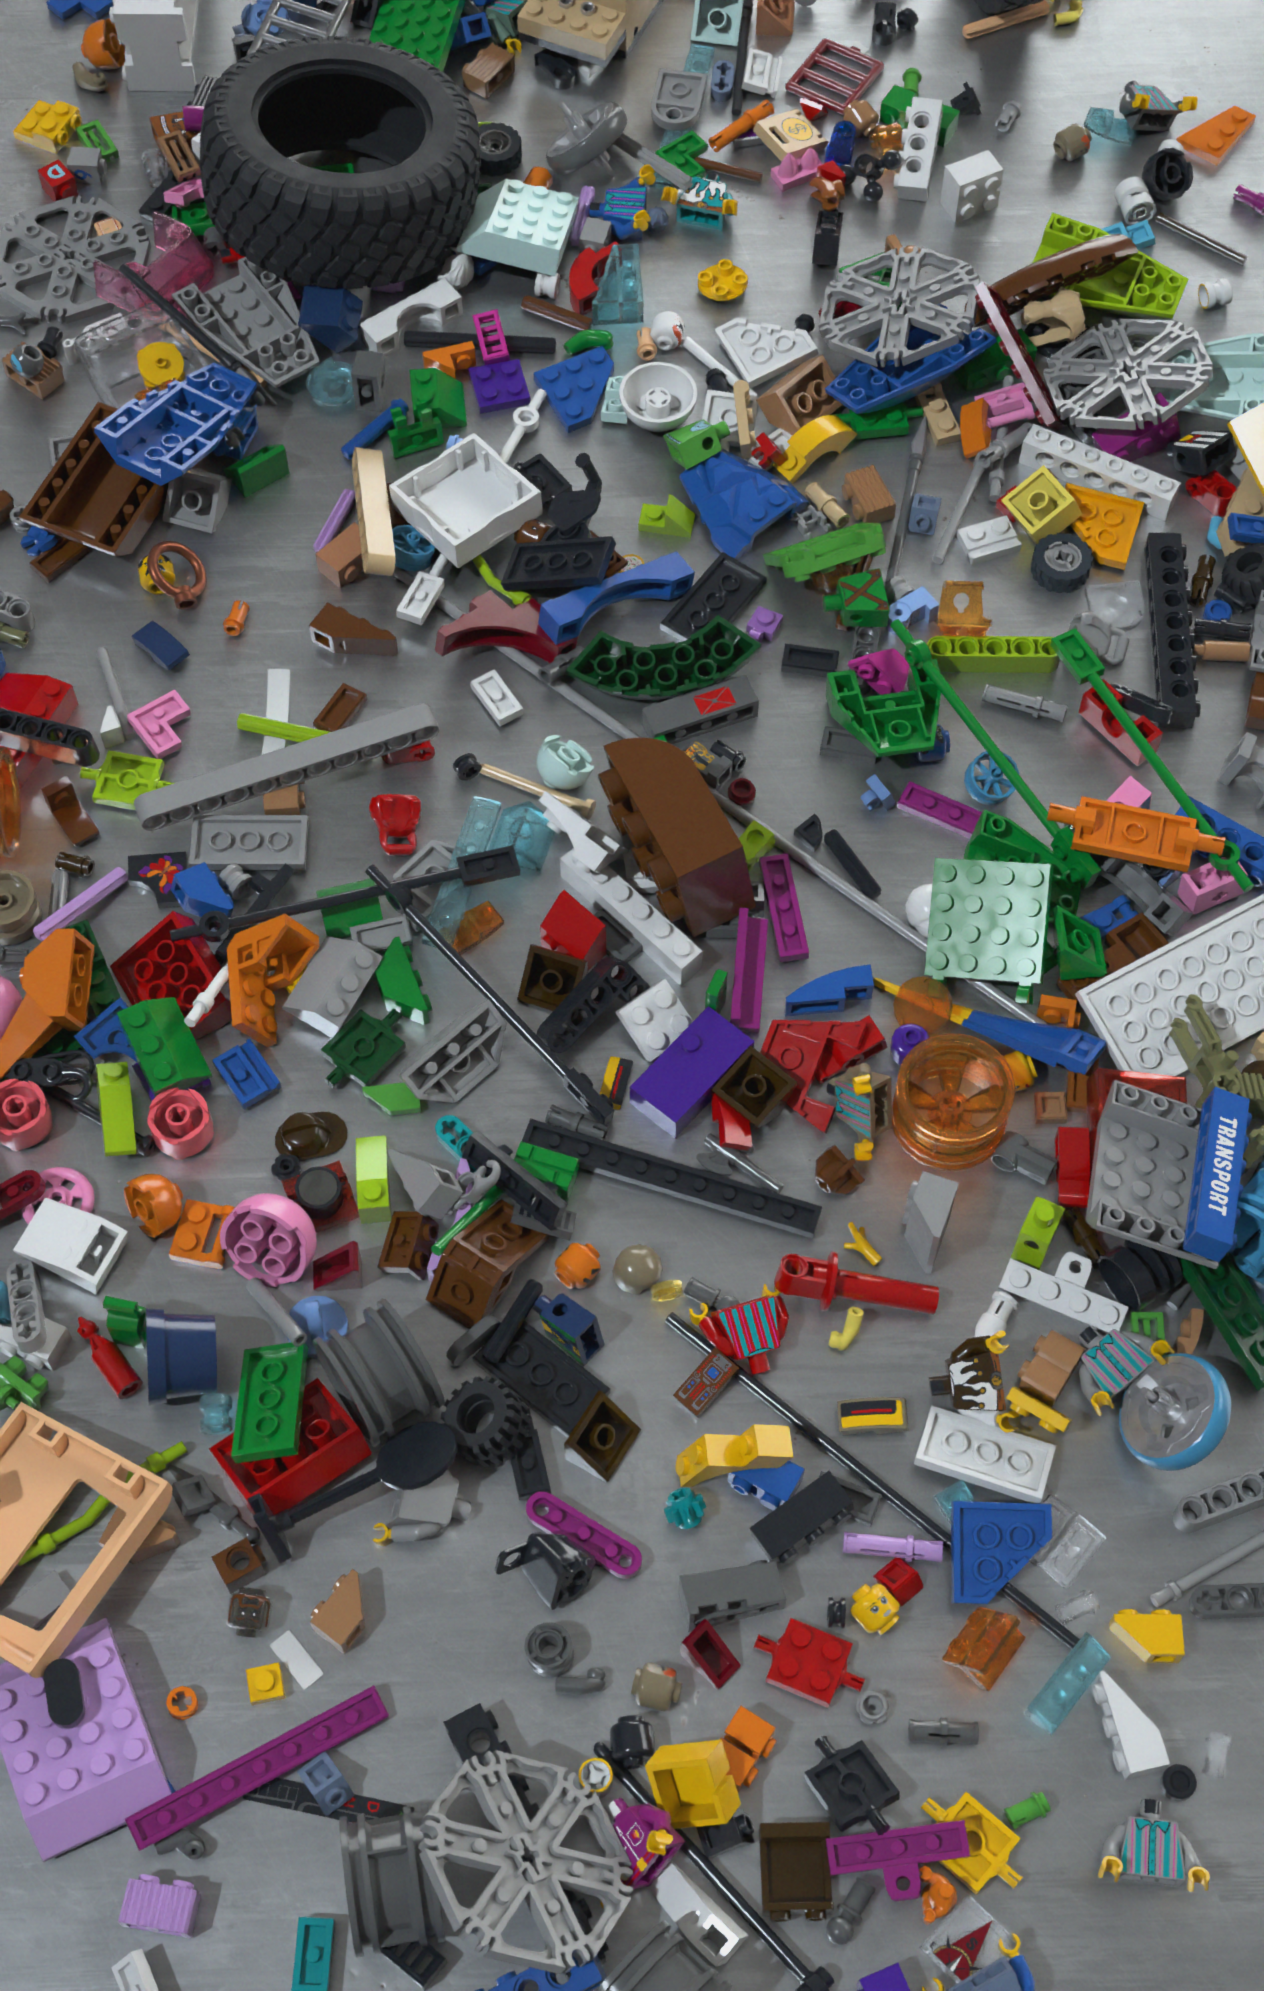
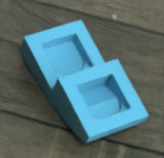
[1102,220,1156,249]

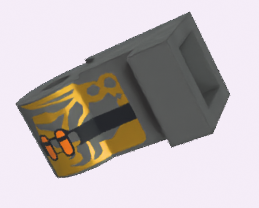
[683,741,732,791]

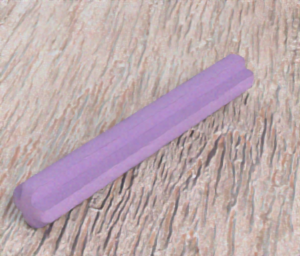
[33,867,128,941]

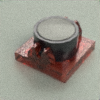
[281,1160,360,1233]

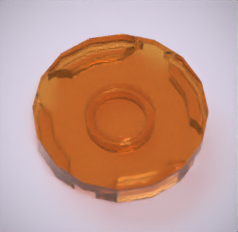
[893,976,953,1035]

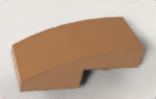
[1167,1308,1204,1355]

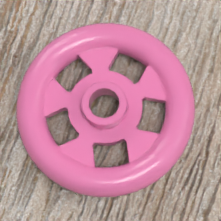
[21,1167,95,1225]

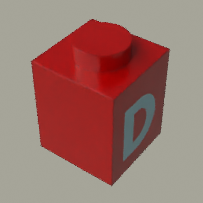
[37,159,79,202]

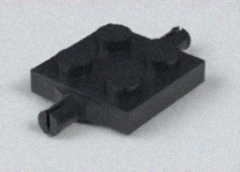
[804,1735,900,1835]

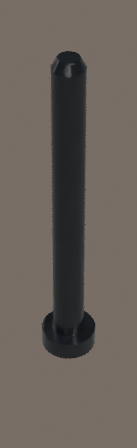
[43,1086,156,1157]

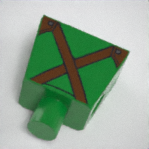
[823,568,890,627]

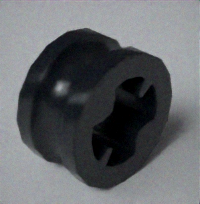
[453,753,482,781]
[827,1597,846,1628]

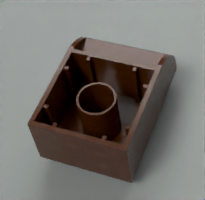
[598,737,756,937]

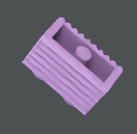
[118,1874,201,1938]

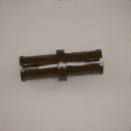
[1189,555,1216,608]
[1062,1206,1106,1269]

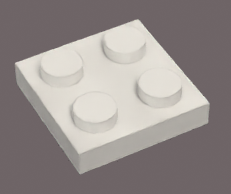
[615,978,693,1062]

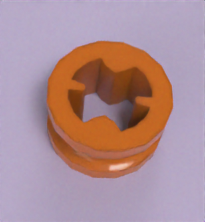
[166,1686,198,1720]

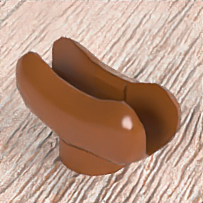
[809,177,845,212]

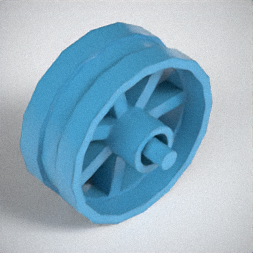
[392,525,436,571]
[964,751,1019,805]

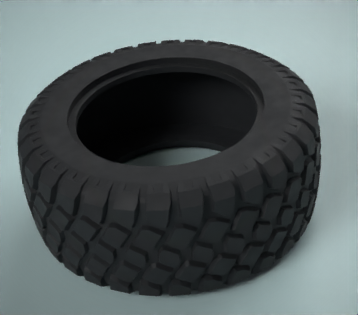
[200,36,481,289]

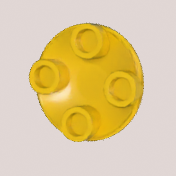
[698,259,748,301]

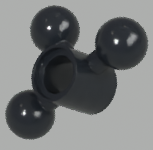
[840,150,902,202]

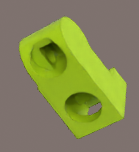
[739,820,775,872]

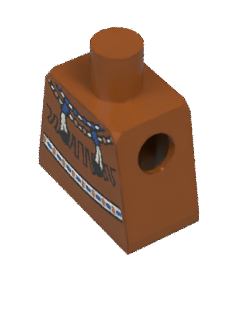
[149,111,200,167]

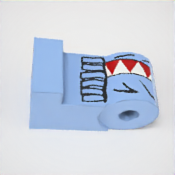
[886,586,939,635]

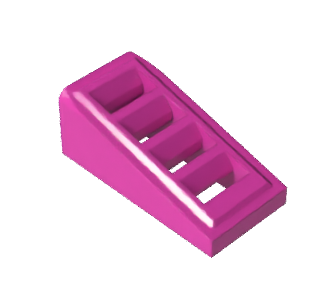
[472,309,510,365]

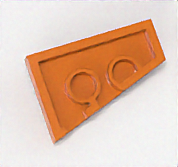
[1176,106,1256,166]

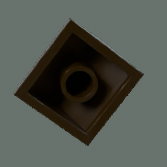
[517,944,588,1017]
[711,1046,797,1128]
[564,1391,641,1482]

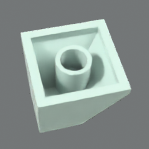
[690,0,744,46]

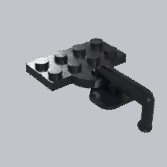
[501,453,616,591]

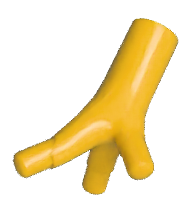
[844,1222,883,1267]

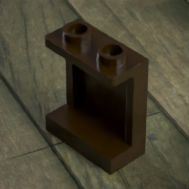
[759,1822,834,1922]

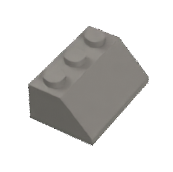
[282,936,383,1038]
[902,1171,959,1274]

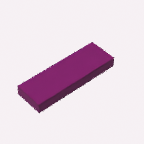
[897,781,982,839]

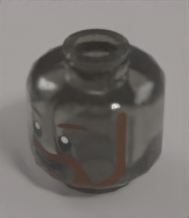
[226,1587,273,1638]

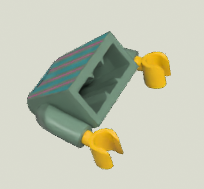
[484,0,528,57]

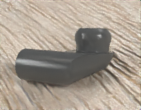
[555,1668,606,1695]

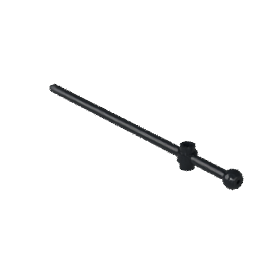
[593,1742,835,1991]

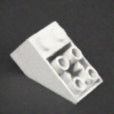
[13,1198,128,1294]

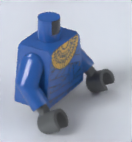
[212,385,267,460]

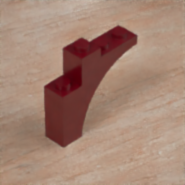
[435,590,578,663]

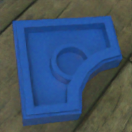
[73,997,137,1062]

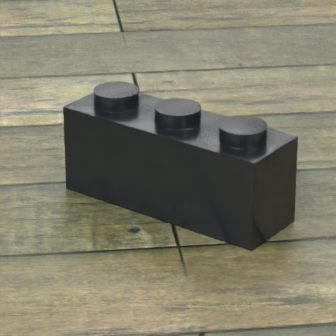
[750,1470,854,1565]

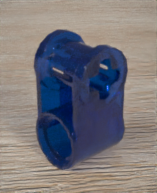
[824,121,856,167]

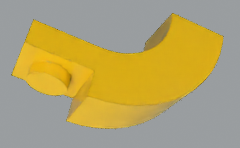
[773,415,857,484]

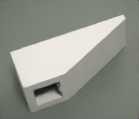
[1092,1671,1170,1780]
[648,1861,749,1967]

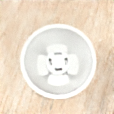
[619,362,697,432]

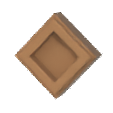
[1033,1092,1068,1124]

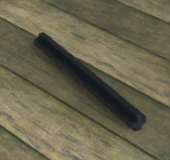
[404,330,556,353]

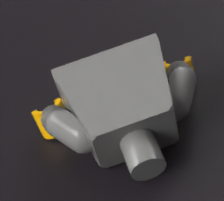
[372,1469,471,1547]

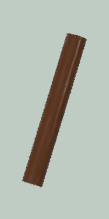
[694,157,763,183]

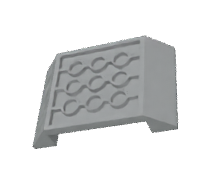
[1086,1080,1219,1269]

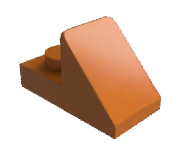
[422,341,476,379]

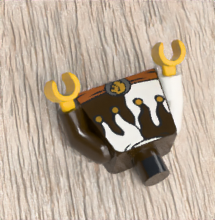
[929,1330,1019,1432]

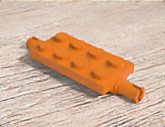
[1046,796,1225,872]

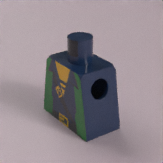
[533,1293,605,1367]

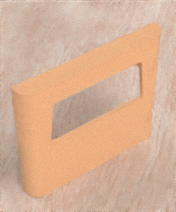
[0,1402,172,1678]

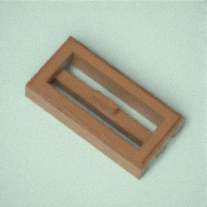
[157,130,201,183]

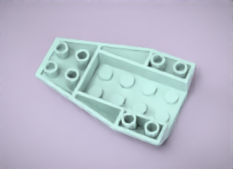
[1138,333,1264,420]

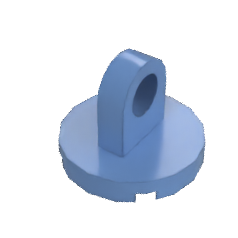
[287,1296,349,1358]

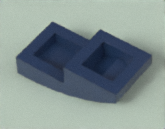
[131,621,190,671]

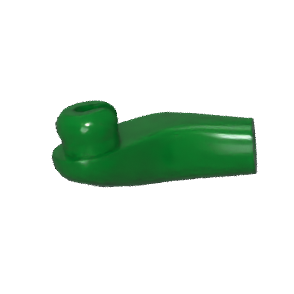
[563,329,614,355]

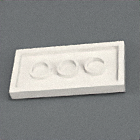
[914,1406,1056,1504]

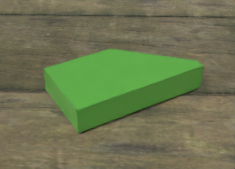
[362,1083,421,1116]

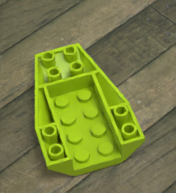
[1032,213,1189,319]

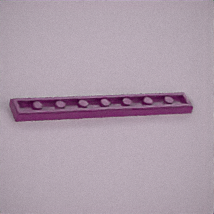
[125,1685,389,1851]

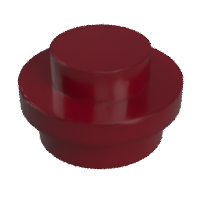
[728,778,756,806]

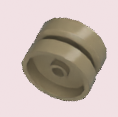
[0,870,42,945]

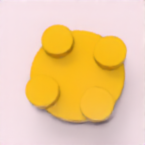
[137,342,185,389]

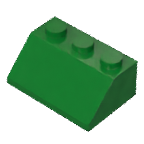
[117,997,212,1097]

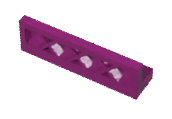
[730,908,768,1033]

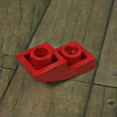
[711,1093,752,1151]

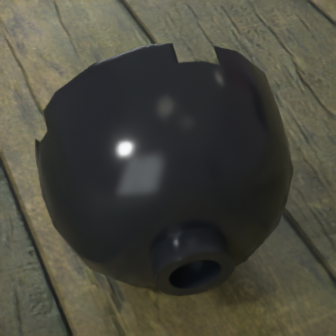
[1141,148,1193,201]

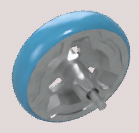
[1119,1353,1231,1471]

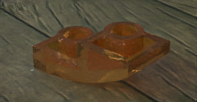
[439,900,504,955]

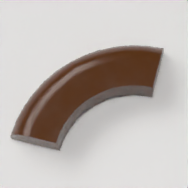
[964,234,1139,328]

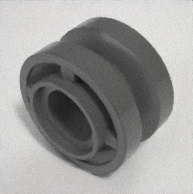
[525,1622,574,1677]

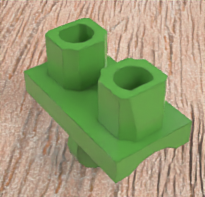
[0,1356,49,1411]

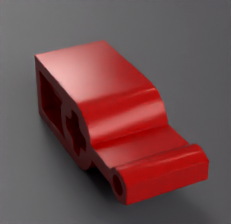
[815,1015,888,1084]
[1054,1127,1090,1208]

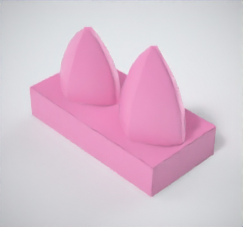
[770,148,823,192]

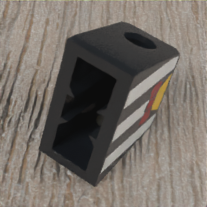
[1166,431,1236,476]

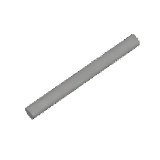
[96,647,136,740]

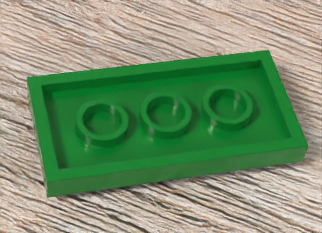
[231,1342,308,1463]

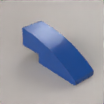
[784,964,874,1017]

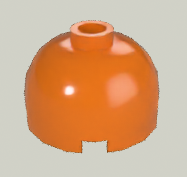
[81,19,125,70]
[124,1174,183,1238]

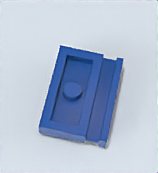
[212,1038,282,1110]

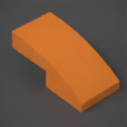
[960,398,992,459]

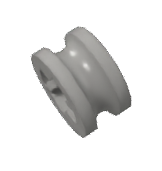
[10,505,33,532]

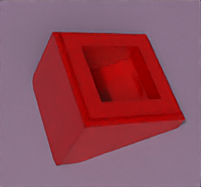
[816,160,846,191]
[873,1557,924,1607]

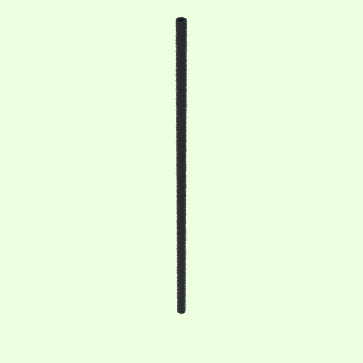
[665,1312,1080,1650]

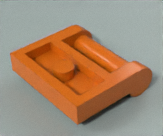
[168,1199,235,1269]

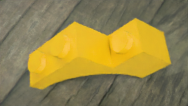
[675,1424,793,1487]

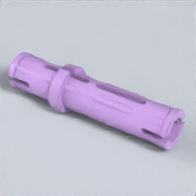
[843,1531,943,1563]

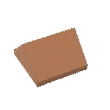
[756,0,795,36]

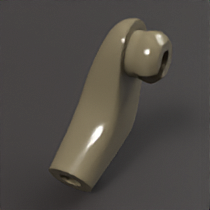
[72,62,108,92]

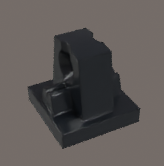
[950,82,982,116]

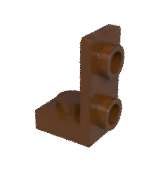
[41,775,99,847]

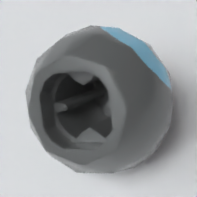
[10,344,44,378]

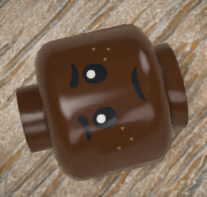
[514,519,552,543]

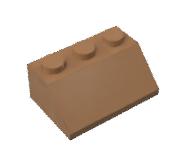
[756,355,843,435]

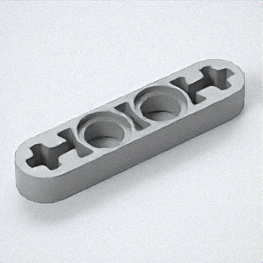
[6,1259,47,1353]

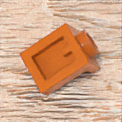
[1036,994,1081,1029]

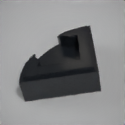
[794,814,823,853]

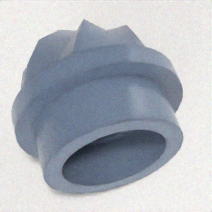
[647,206,669,233]

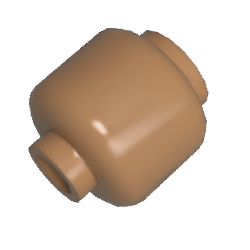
[843,100,879,138]

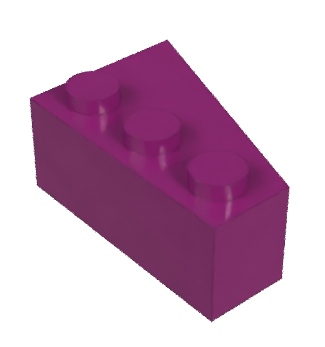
[1091,392,1181,462]

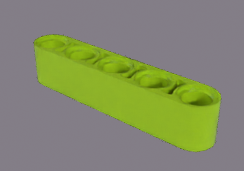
[927,636,1060,673]

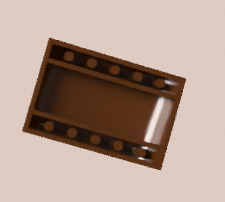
[19,402,169,557]

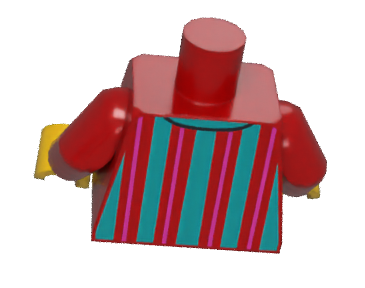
[689,1284,789,1374]

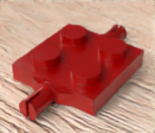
[754,1618,865,1708]

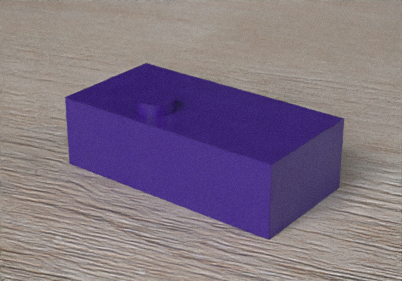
[630,1006,754,1138]

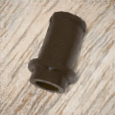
[55,851,95,878]

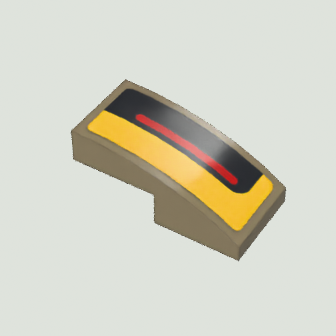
[837,1397,908,1436]

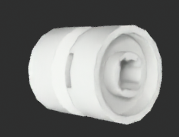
[1114,177,1156,225]

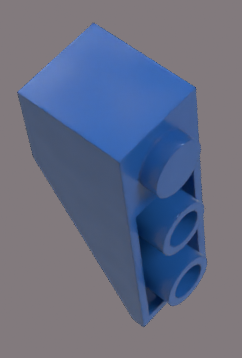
[449,11,492,52]

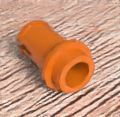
[223,600,250,636]

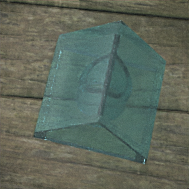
[488,801,555,873]

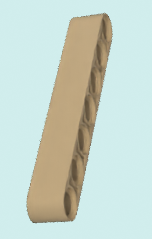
[352,447,395,576]

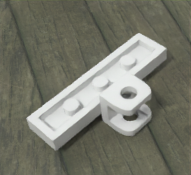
[998,1252,1129,1333]

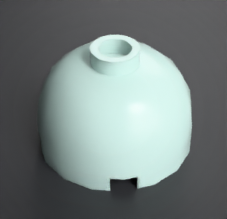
[536,735,594,790]

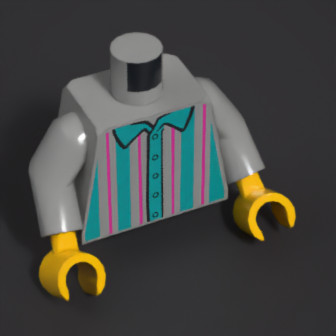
[1078,1326,1175,1416]
[1098,1799,1210,1892]

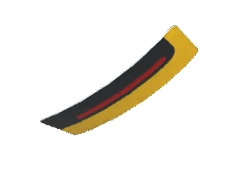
[599,1056,633,1110]

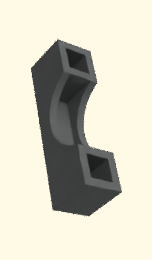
[1089,853,1193,935]

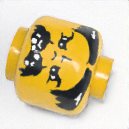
[138,554,175,595]

